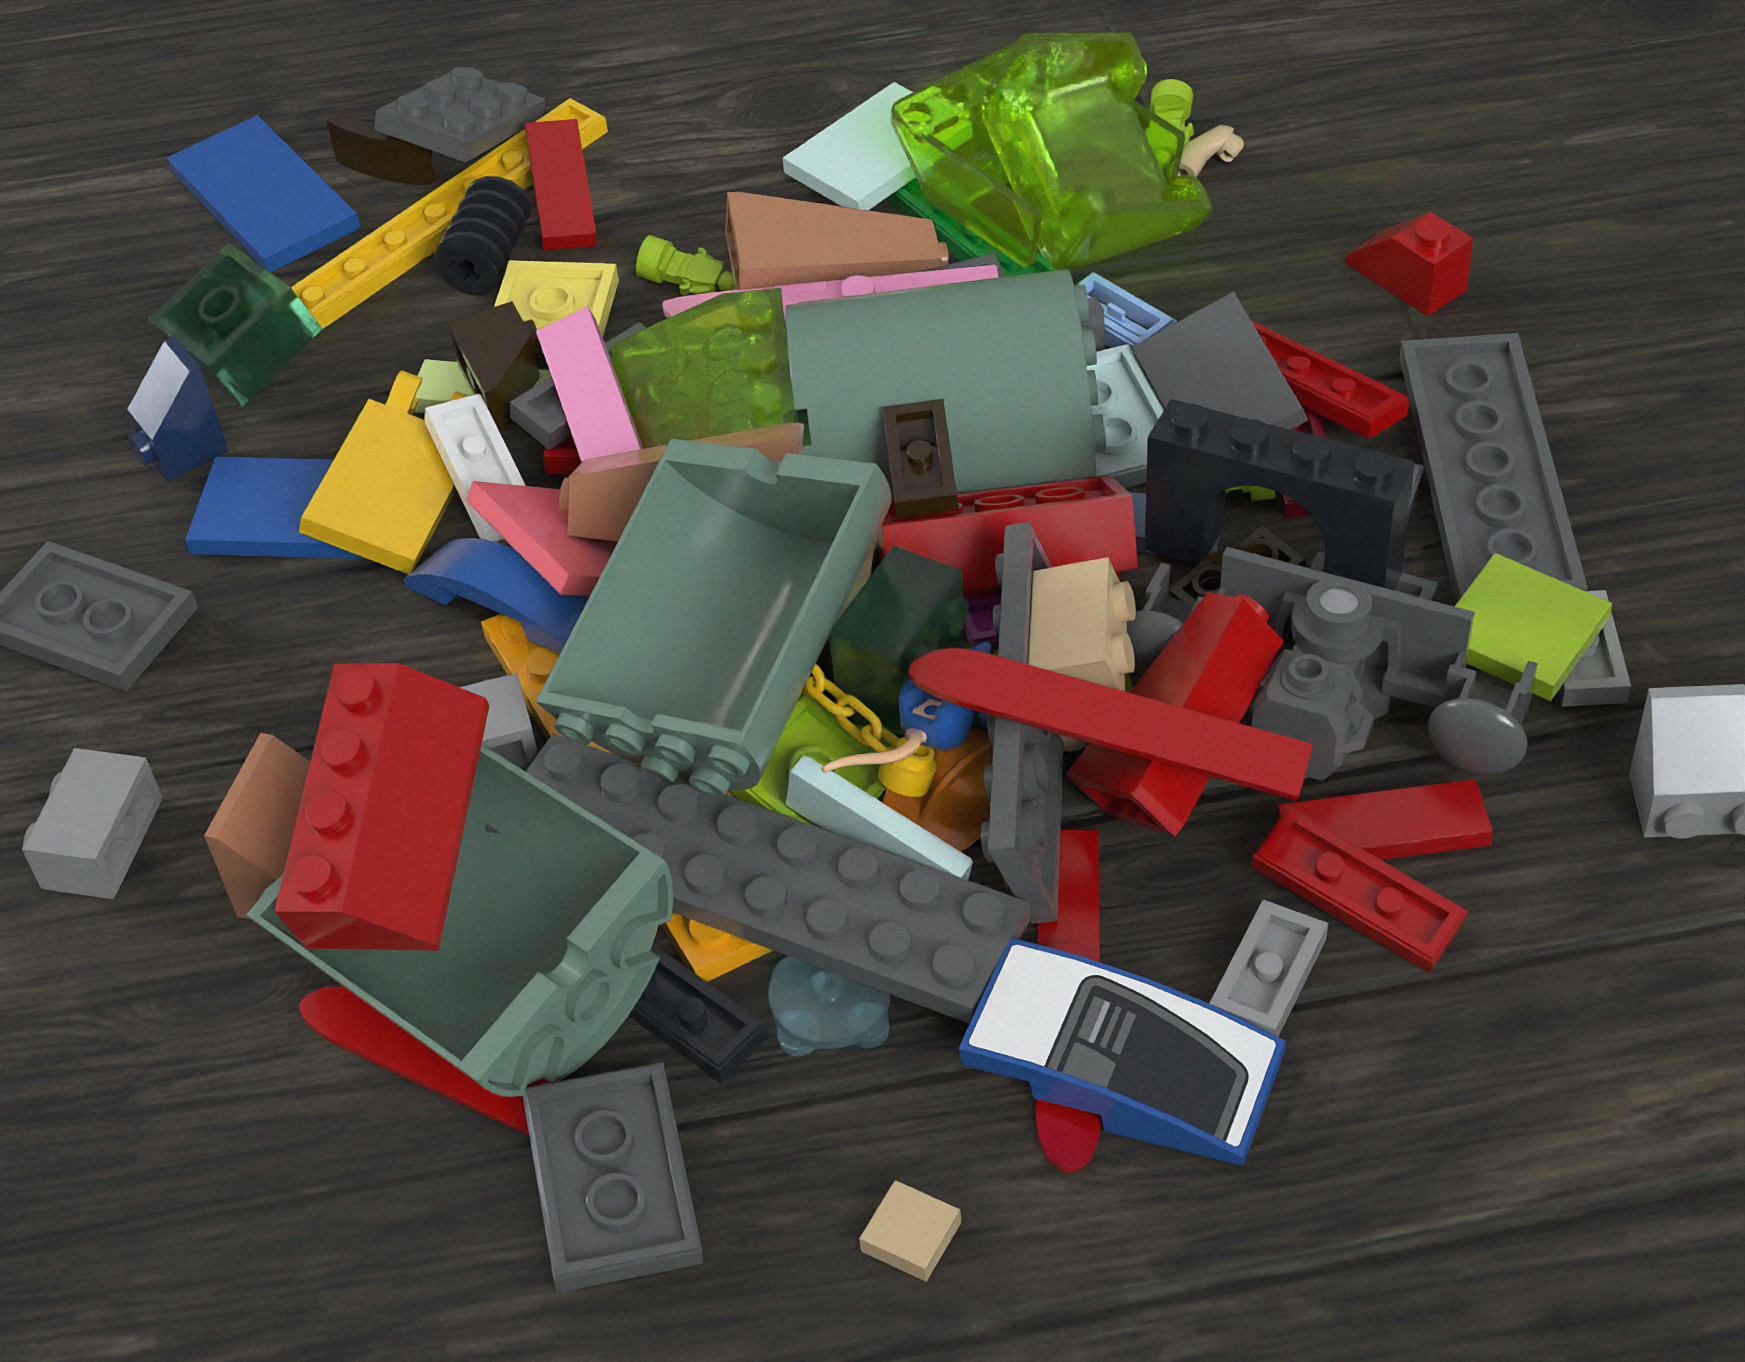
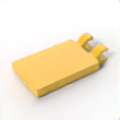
[299,370,468,574]

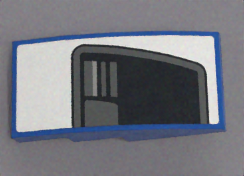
[958,938,1286,1166]

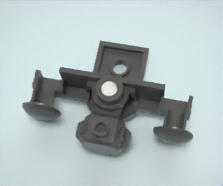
[1126,547,1538,780]

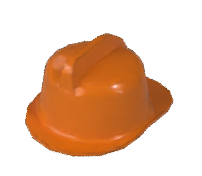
[883,729,993,852]

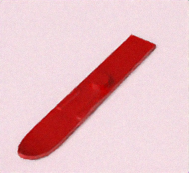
[909,648,1313,801]
[1036,830,1101,1173]
[299,986,561,1136]

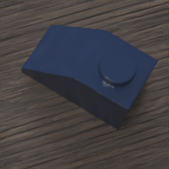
[127,336,228,482]

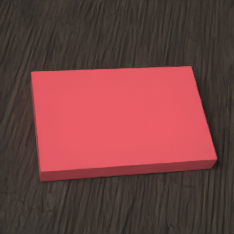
[466,481,618,597]

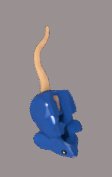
[821,642,993,773]

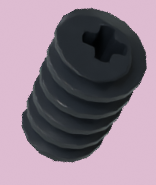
[434,176,532,296]

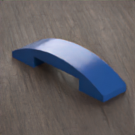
[403,538,589,654]

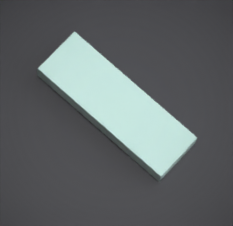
[785,755,973,880]

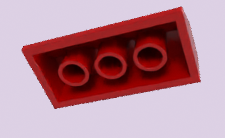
[875,475,1138,606]
[274,663,490,951]

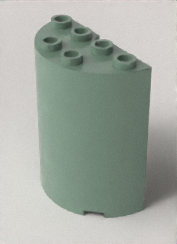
[786,269,1106,501]
[536,438,892,798]
[246,744,673,1097]

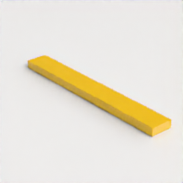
[254,98,608,350]

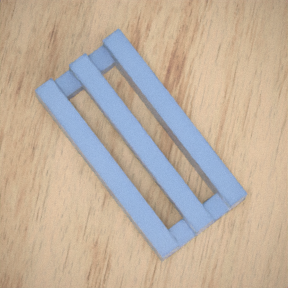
[1077,272,1177,364]

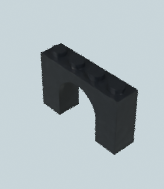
[1144,399,1415,591]

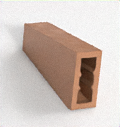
[725,192,949,290]
[559,422,804,542]

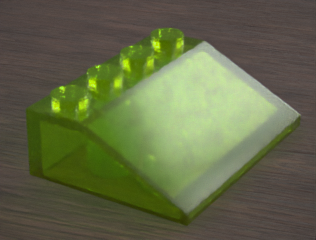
[612,288,796,449]

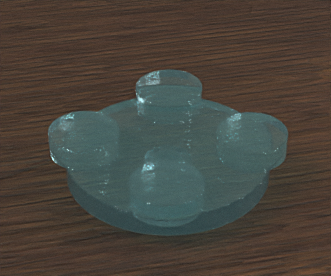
[768,956,891,1056]

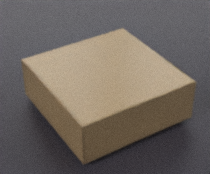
[859,1180,961,1282]

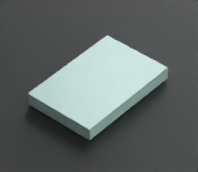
[783,82,971,210]
[1069,344,1164,488]

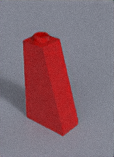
[1065,593,1284,837]

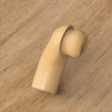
[1171,125,1244,185]

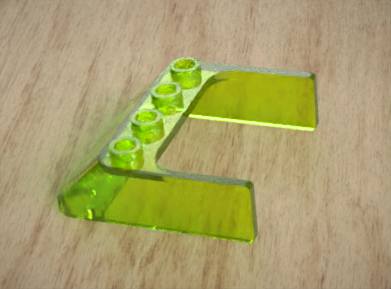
[890,40,1185,268]

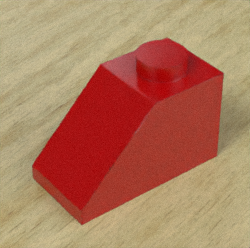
[1345,212,1473,316]

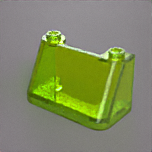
[982,32,1213,270]

